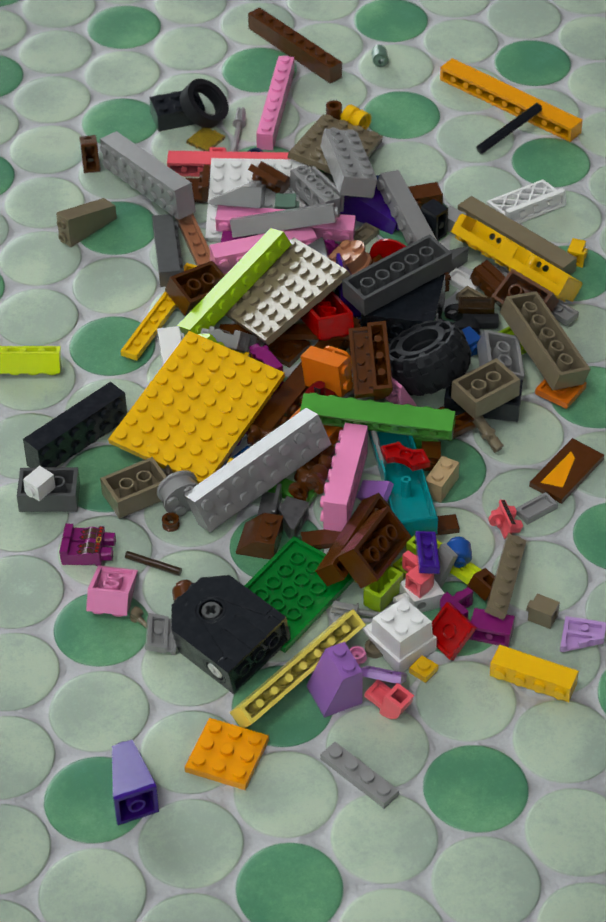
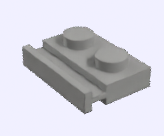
[145,613,176,655]

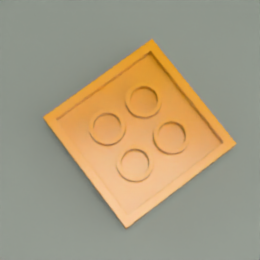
[185,718,269,790]

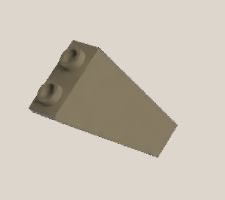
[56,198,117,247]

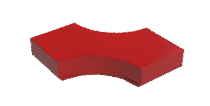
[380,442,430,471]

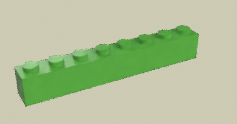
[300,393,456,441]

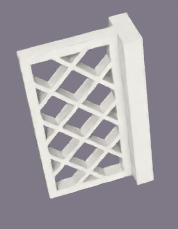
[487,180,566,224]

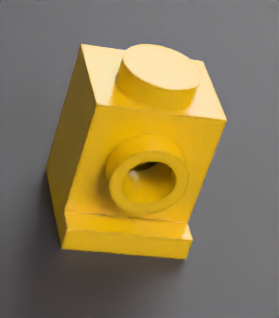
[567,238,588,268]

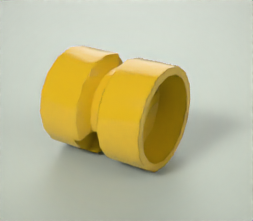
[341,104,372,130]

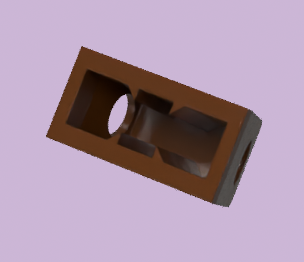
[79,135,100,173]

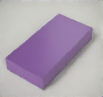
[356,480,394,502]

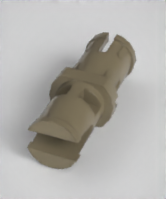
[473,415,504,453]

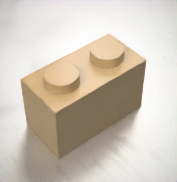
[426,456,459,503]

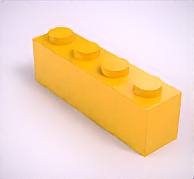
[490,644,579,702]

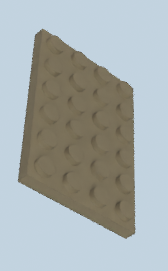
[287,114,383,174]

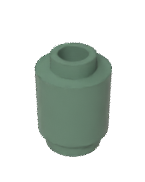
[371,45,388,67]

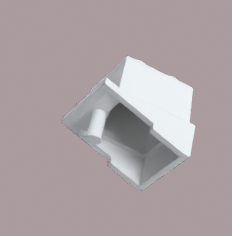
[363,598,437,672]

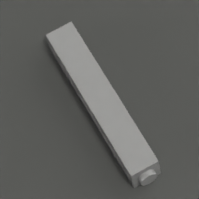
[230,202,340,238]

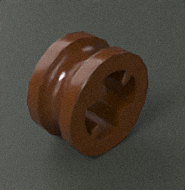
[162,512,180,532]

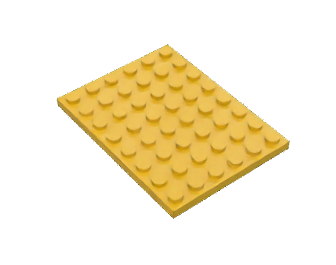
[108,331,285,484]

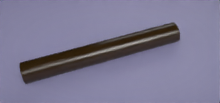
[125,551,182,576]

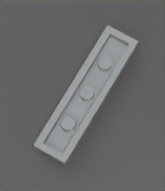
[320,742,399,808]

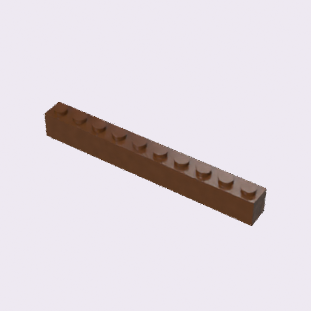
[251,317,361,429]

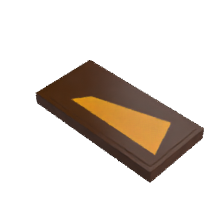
[529,438,604,504]

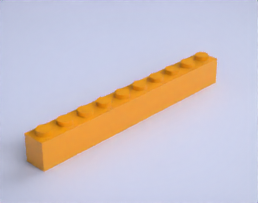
[440,58,583,142]

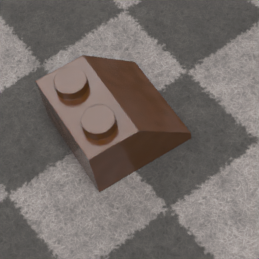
[236,513,284,560]

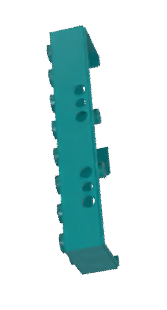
[368,430,438,538]

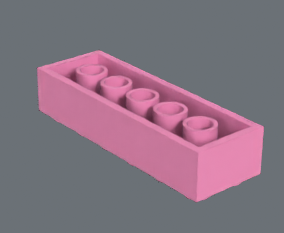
[210,226,317,276]
[320,423,368,532]

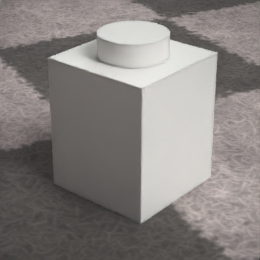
[23,466,56,501]

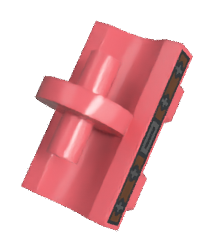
[488,499,523,539]

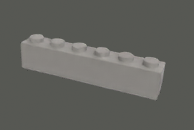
[376,170,437,245]

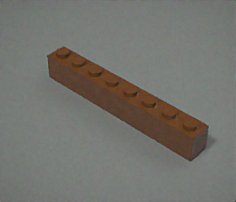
[248,7,342,84]

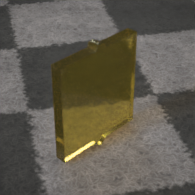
[186,128,225,151]

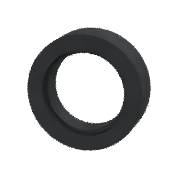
[180,78,229,128]

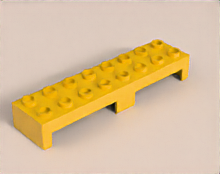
[450,214,583,302]

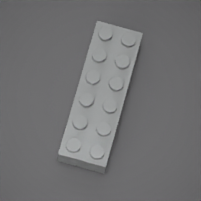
[320,127,377,198]

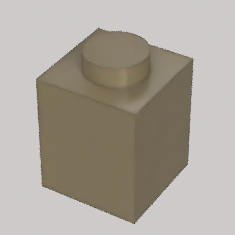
[526,593,560,629]

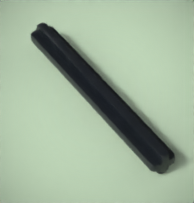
[476,103,542,154]

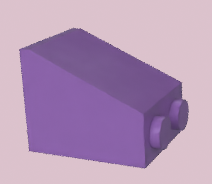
[307,642,363,718]

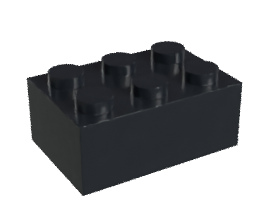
[149,91,205,132]

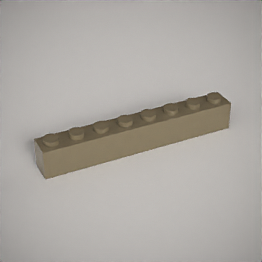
[458,196,577,275]

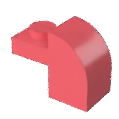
[402,550,434,598]
[364,680,414,719]

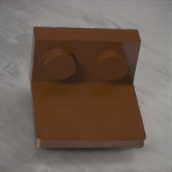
[185,165,211,203]

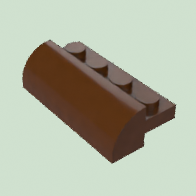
[348,321,393,400]

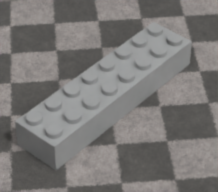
[100,131,196,220]
[184,408,332,532]

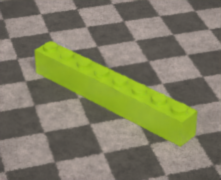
[177,228,292,336]

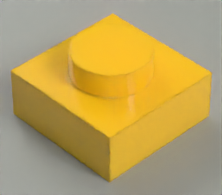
[409,655,438,683]

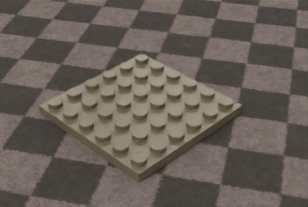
[225,238,350,345]

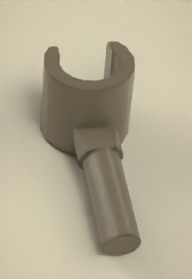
[130,606,147,628]

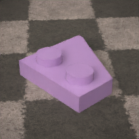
[560,616,606,652]

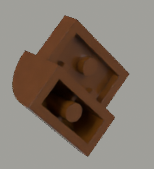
[248,161,290,193]

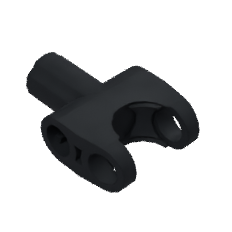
[444,303,499,335]

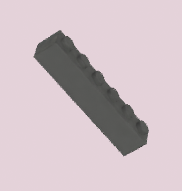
[152,214,184,287]

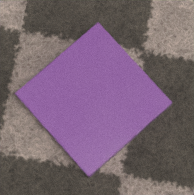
[361,666,407,684]

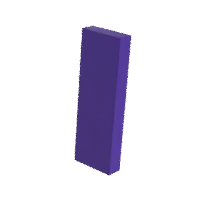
[415,531,440,574]

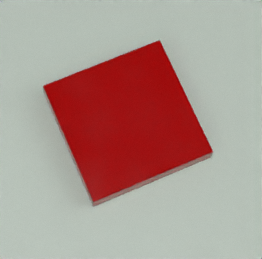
[432,602,477,660]

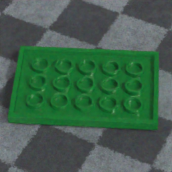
[244,536,354,653]

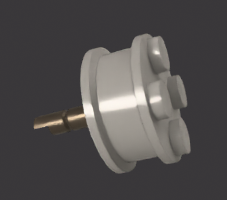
[157,464,198,516]

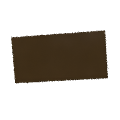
[458,297,495,314]

